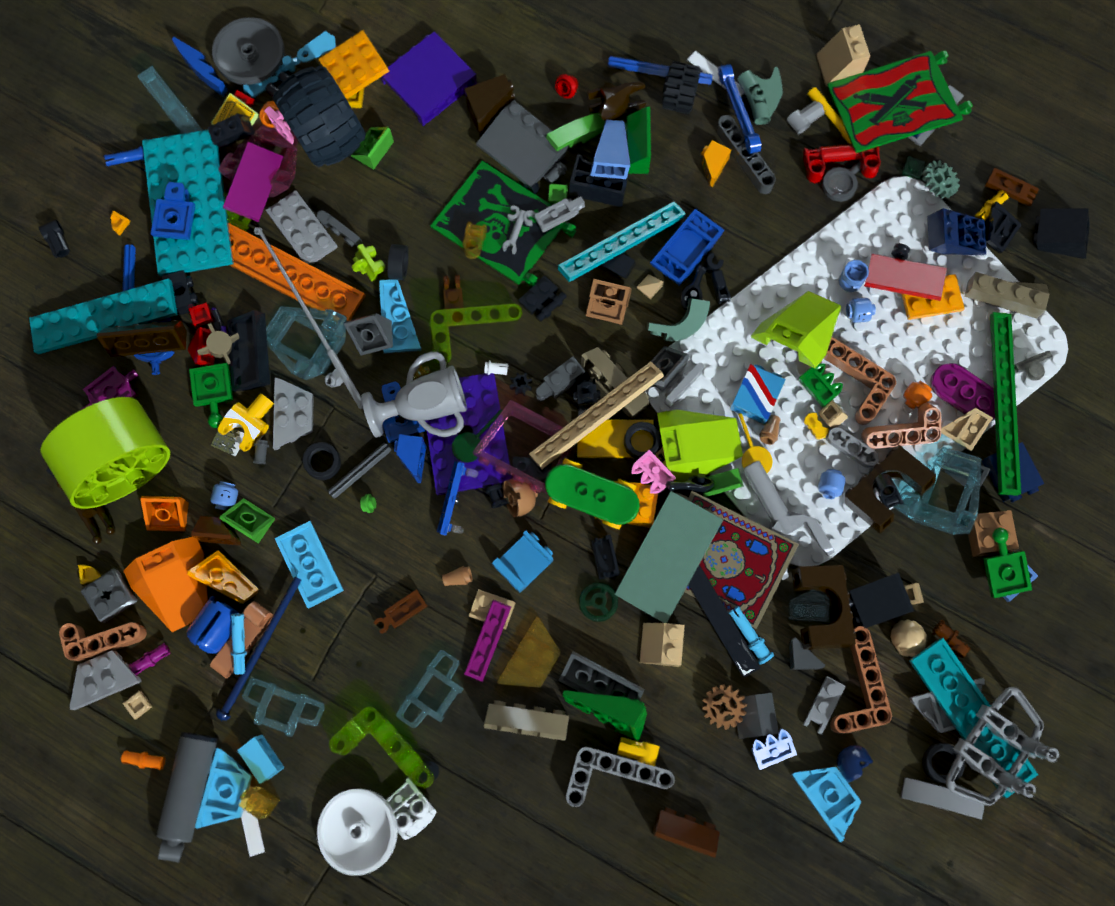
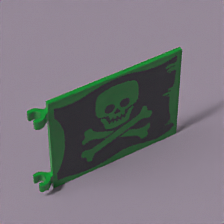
[430,161,576,287]

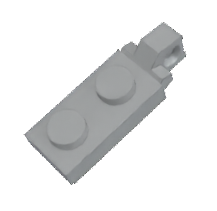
[534,197,585,233]

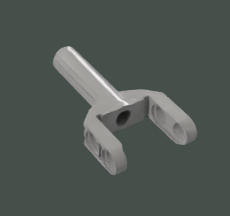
[743,460,835,581]

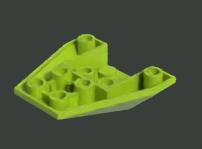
[751,291,841,369]
[657,409,743,482]

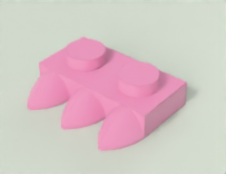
[264,106,294,145]
[631,450,676,494]

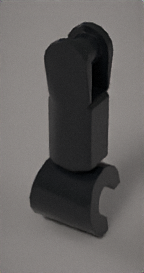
[704,253,731,304]

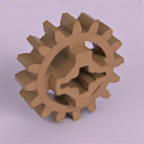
[702,684,747,730]

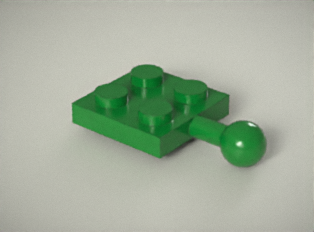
[189,363,233,428]
[984,528,1032,598]

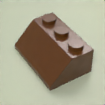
[652,807,720,858]

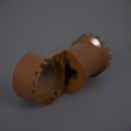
[931,620,970,658]

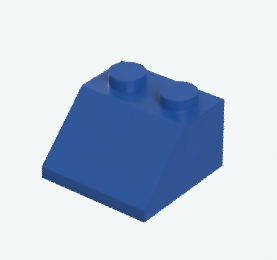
[394,434,427,483]

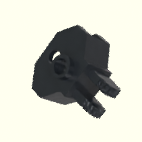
[573,378,601,416]

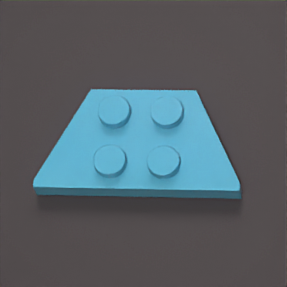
[195,748,252,828]
[791,767,861,842]

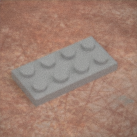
[266,190,338,265]

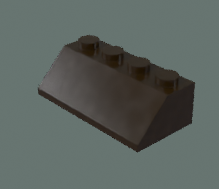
[97,320,187,357]

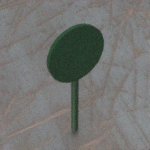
[452,410,503,463]

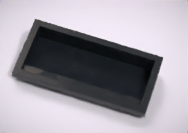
[227,310,270,392]

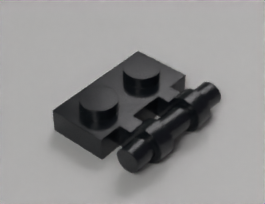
[518,276,567,322]

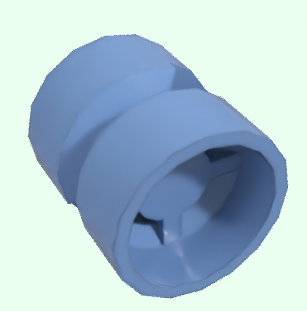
[839,260,869,292]

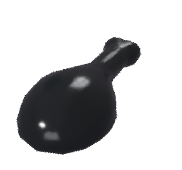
[681,265,707,311]
[666,474,715,493]

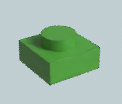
[548,184,568,204]

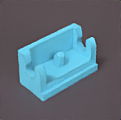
[237,735,285,784]

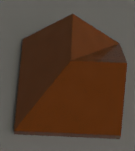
[191,516,241,546]

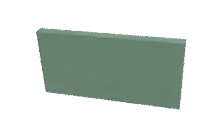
[615,491,724,623]

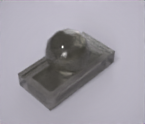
[1014,351,1053,381]

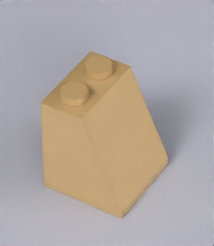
[816,25,870,87]

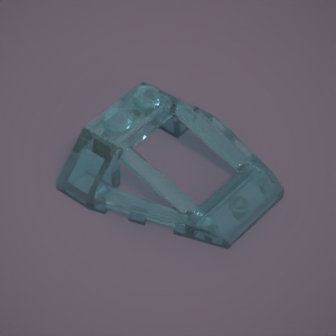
[266,306,347,380]
[894,447,981,535]

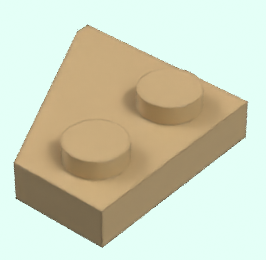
[941,408,993,451]

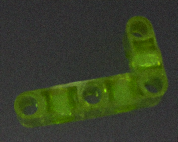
[329,707,434,788]

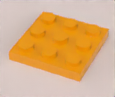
[319,30,389,99]

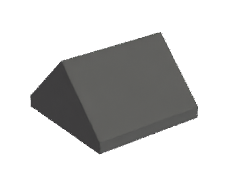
[344,313,393,356]
[650,346,689,392]
[732,693,779,739]

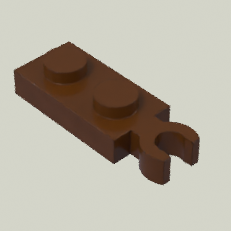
[374,589,428,634]

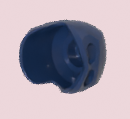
[837,745,873,783]

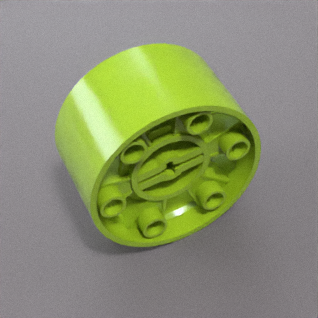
[41,397,170,509]

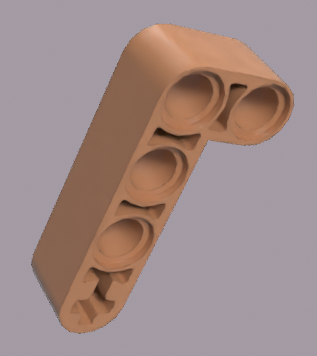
[861,403,941,449]
[210,601,274,678]
[59,623,147,662]

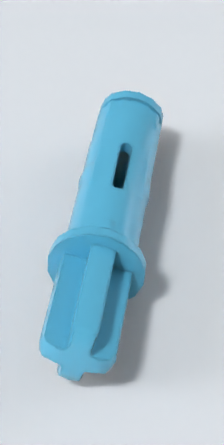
[231,613,247,674]

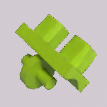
[352,244,385,282]

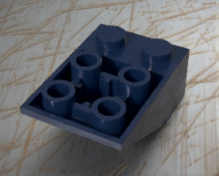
[927,208,986,255]

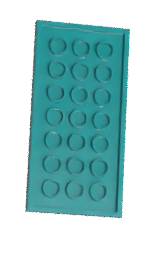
[142,130,234,277]

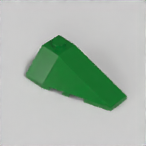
[562,690,647,742]

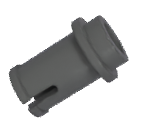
[544,162,567,184]
[253,440,269,464]

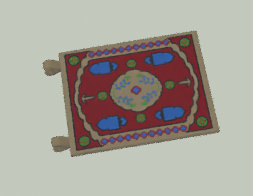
[676,491,799,629]

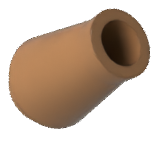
[759,415,781,445]
[442,566,473,586]

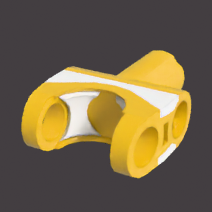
[218,393,274,452]

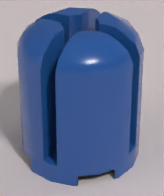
[187,596,245,654]

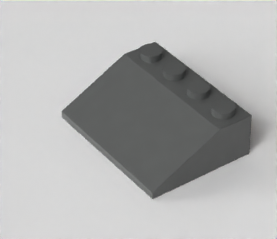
[476,100,568,189]

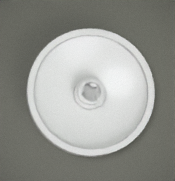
[317,789,397,875]

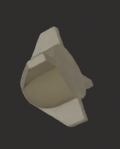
[197,323,239,364]

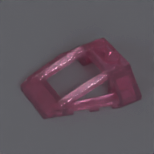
[218,125,298,197]

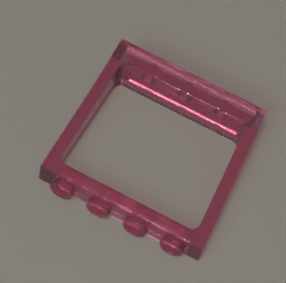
[473,400,574,495]

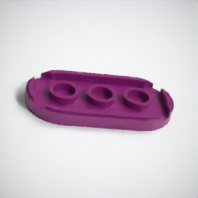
[931,363,995,421]

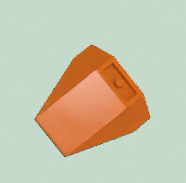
[123,537,208,632]

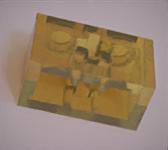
[239,786,280,819]

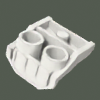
[386,777,437,840]

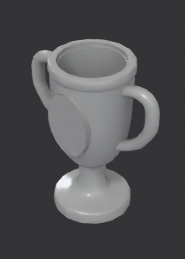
[362,352,467,438]

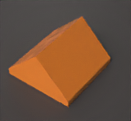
[140,496,189,531]

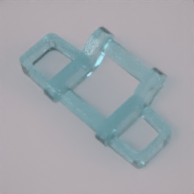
[396,650,464,728]
[242,678,325,737]

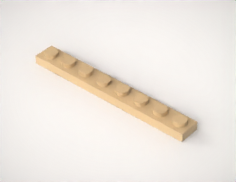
[529,362,664,469]

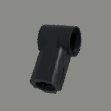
[39,219,70,258]

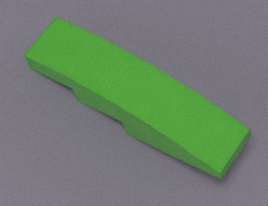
[546,113,606,151]

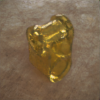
[463,221,487,259]

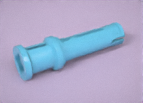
[728,606,774,664]

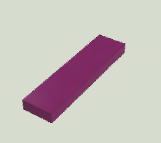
[464,599,512,682]

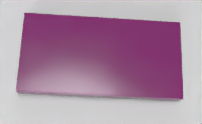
[223,142,283,222]

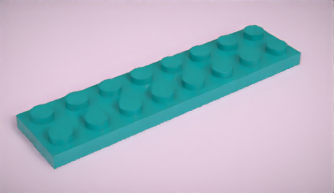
[29,278,178,354]
[909,638,1038,798]

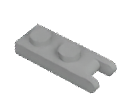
[664,363,704,408]
[803,676,845,734]

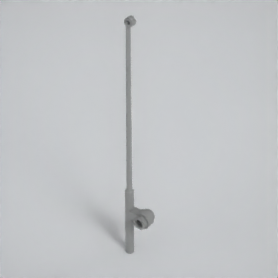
[254,227,363,409]

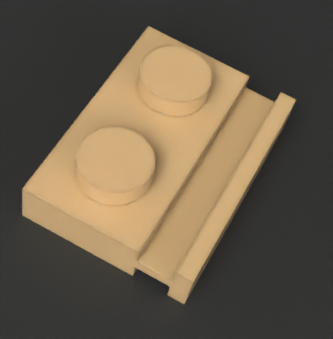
[469,589,516,630]

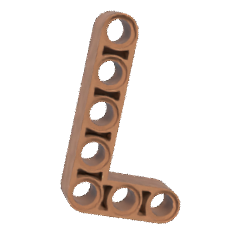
[824,337,896,425]
[830,626,892,733]

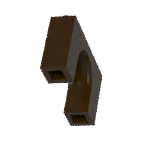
[845,446,936,534]
[791,565,856,650]

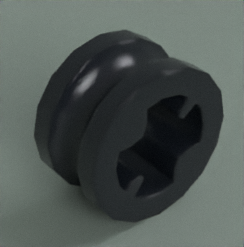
[891,243,910,260]

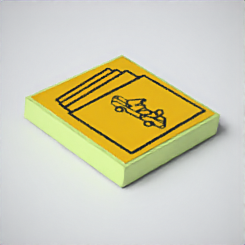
[211,93,259,145]

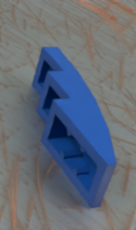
[172,37,227,96]

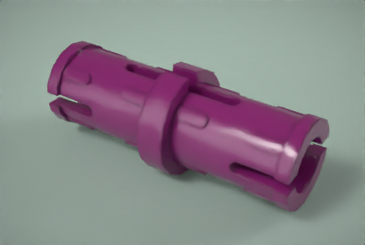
[129,643,171,676]

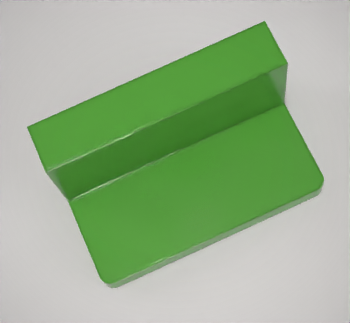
[703,468,744,497]

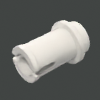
[484,360,508,375]

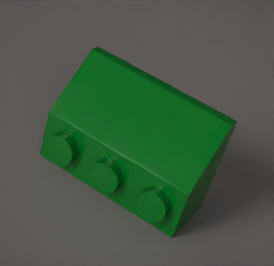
[624,107,651,174]

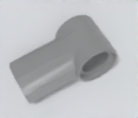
[787,101,825,134]

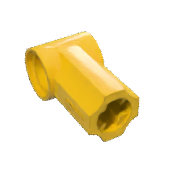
[617,737,660,766]

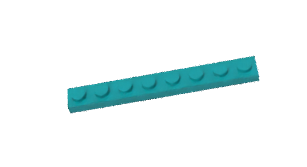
[558,202,686,282]

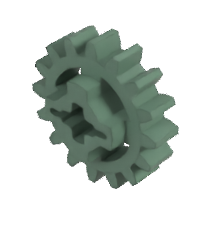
[922,161,960,199]

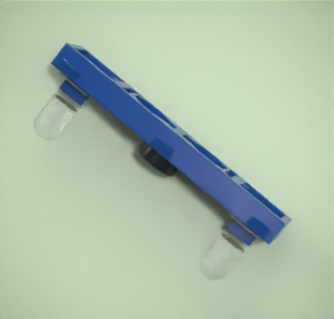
[437,461,478,535]

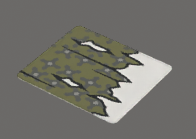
[211,429,244,456]

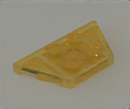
[497,617,561,688]

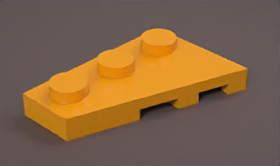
[187,550,259,604]

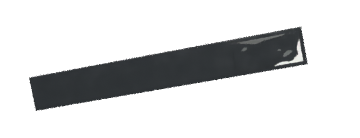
[688,564,761,678]

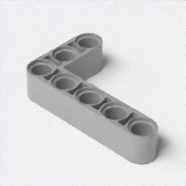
[566,747,675,807]

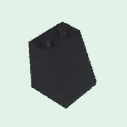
[1034,208,1090,259]
[848,573,914,629]

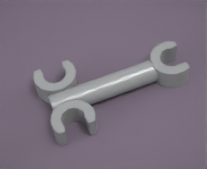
[503,205,536,254]

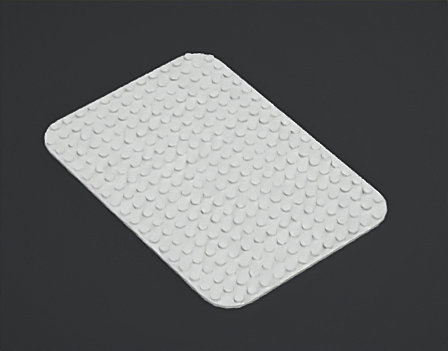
[645,176,1068,567]

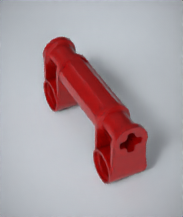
[803,144,881,183]

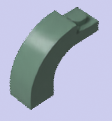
[646,298,710,341]

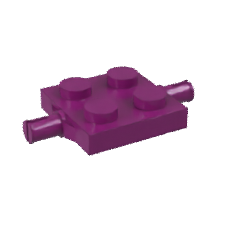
[81,366,139,410]

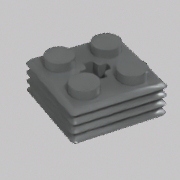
[81,568,137,623]

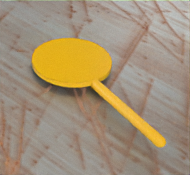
[739,413,773,473]

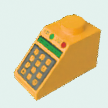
[701,140,731,187]

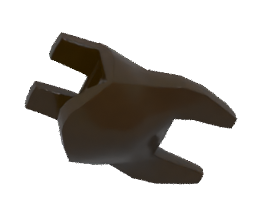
[588,82,646,122]

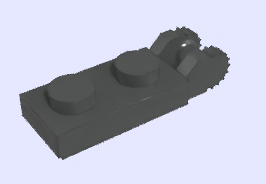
[317,210,363,247]

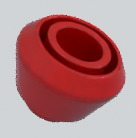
[555,74,578,99]

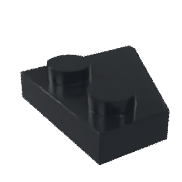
[986,202,1022,254]

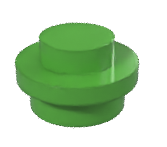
[360,494,377,513]

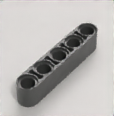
[716,115,776,194]

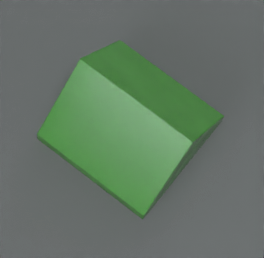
[351,127,394,169]
[220,498,275,544]

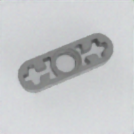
[827,427,879,468]

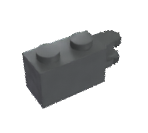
[536,356,585,401]

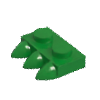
[798,363,843,407]

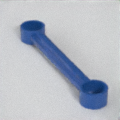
[718,64,761,154]

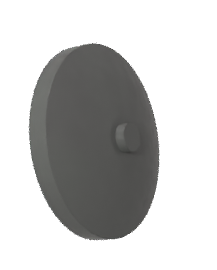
[212,18,285,85]

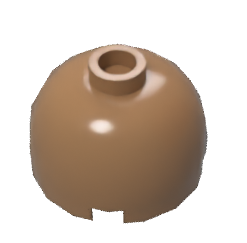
[503,478,538,517]

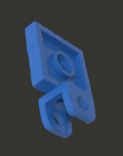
[151,182,195,240]
[382,381,425,443]

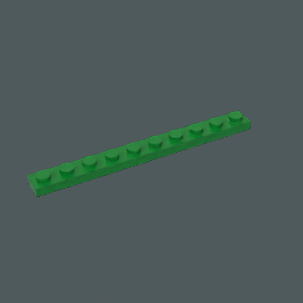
[990,312,1021,496]

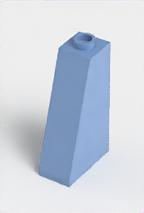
[590,120,630,179]

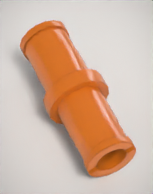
[121,750,166,770]

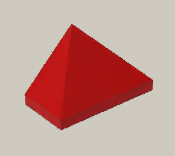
[187,327,215,366]

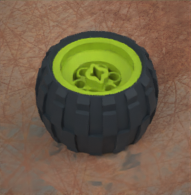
[273,65,366,167]

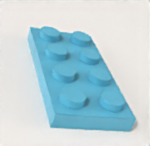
[275,521,344,609]

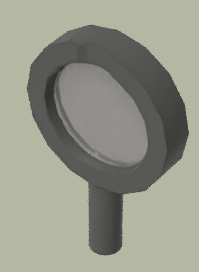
[822,160,861,202]

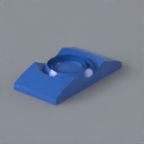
[650,209,724,285]

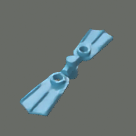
[244,31,336,98]

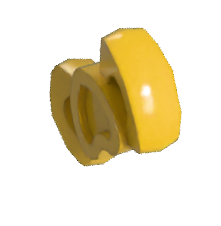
[804,413,829,440]

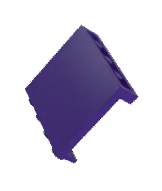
[381,31,477,126]

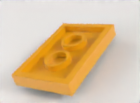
[901,274,965,320]

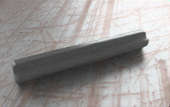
[328,443,391,499]

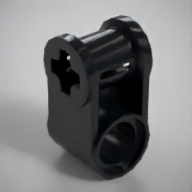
[874,473,904,508]

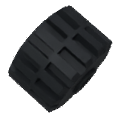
[662,61,700,114]

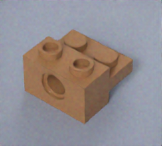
[586,279,632,325]

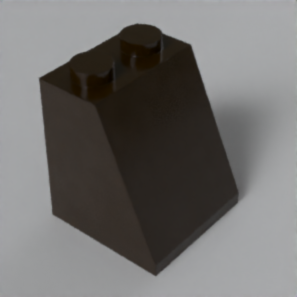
[464,74,515,137]

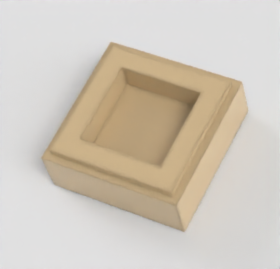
[123,691,153,720]

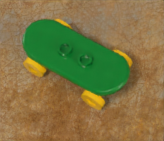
[545,458,640,530]

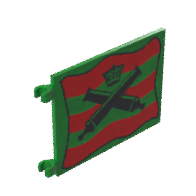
[827,51,973,153]

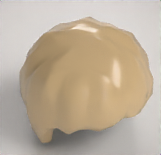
[890,619,927,657]

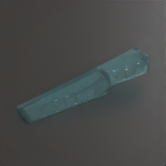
[137,66,202,134]

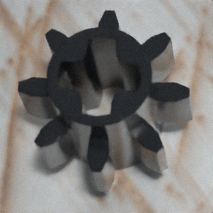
[509,372,532,396]

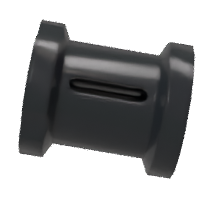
[485,484,508,509]

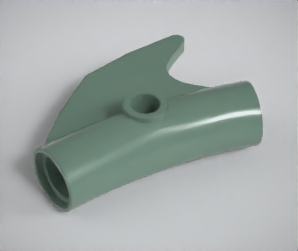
[738,67,783,125]

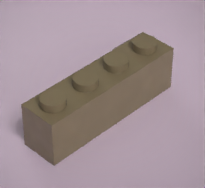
[964,272,1050,319]
[581,347,649,420]
[484,700,569,741]

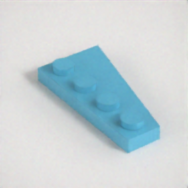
[379,279,421,353]

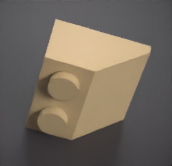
[640,623,684,667]

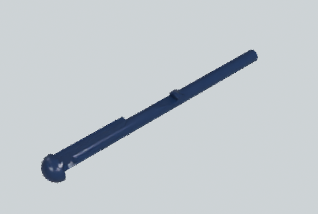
[216,577,302,721]

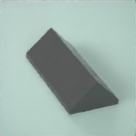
[558,651,645,700]

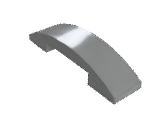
[900,778,984,820]

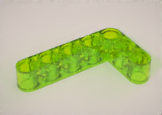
[429,304,522,365]

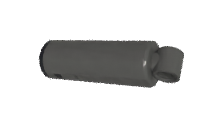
[156,732,218,863]

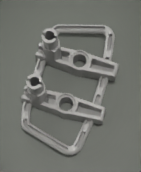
[946,687,1059,806]

